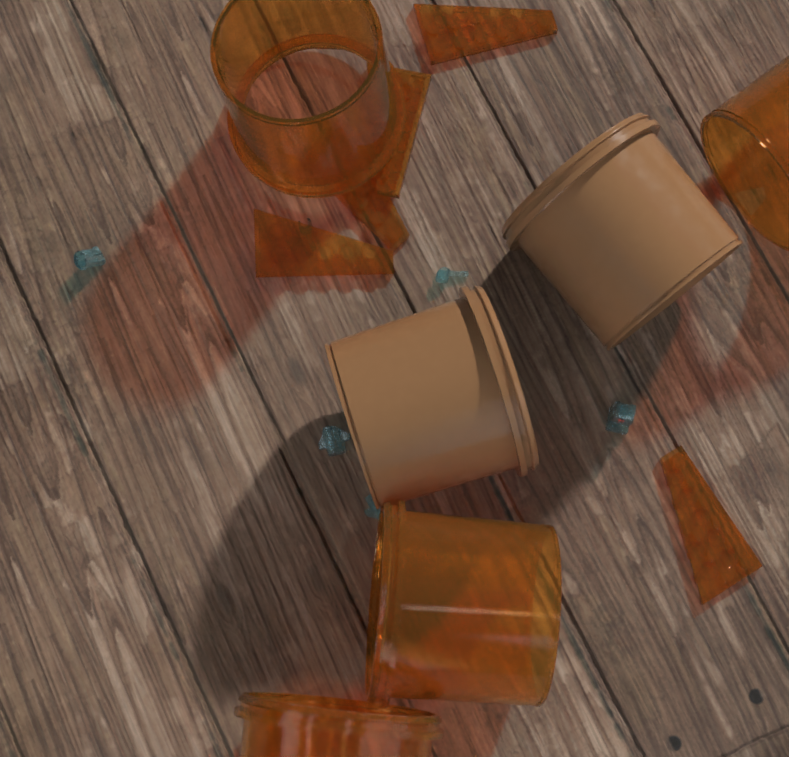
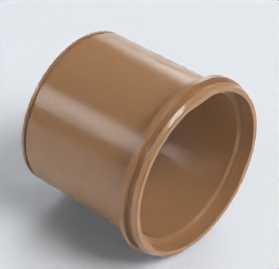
[501,113,743,351]
[325,286,539,510]

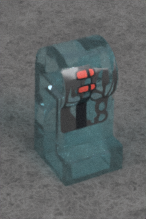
[605,401,636,434]

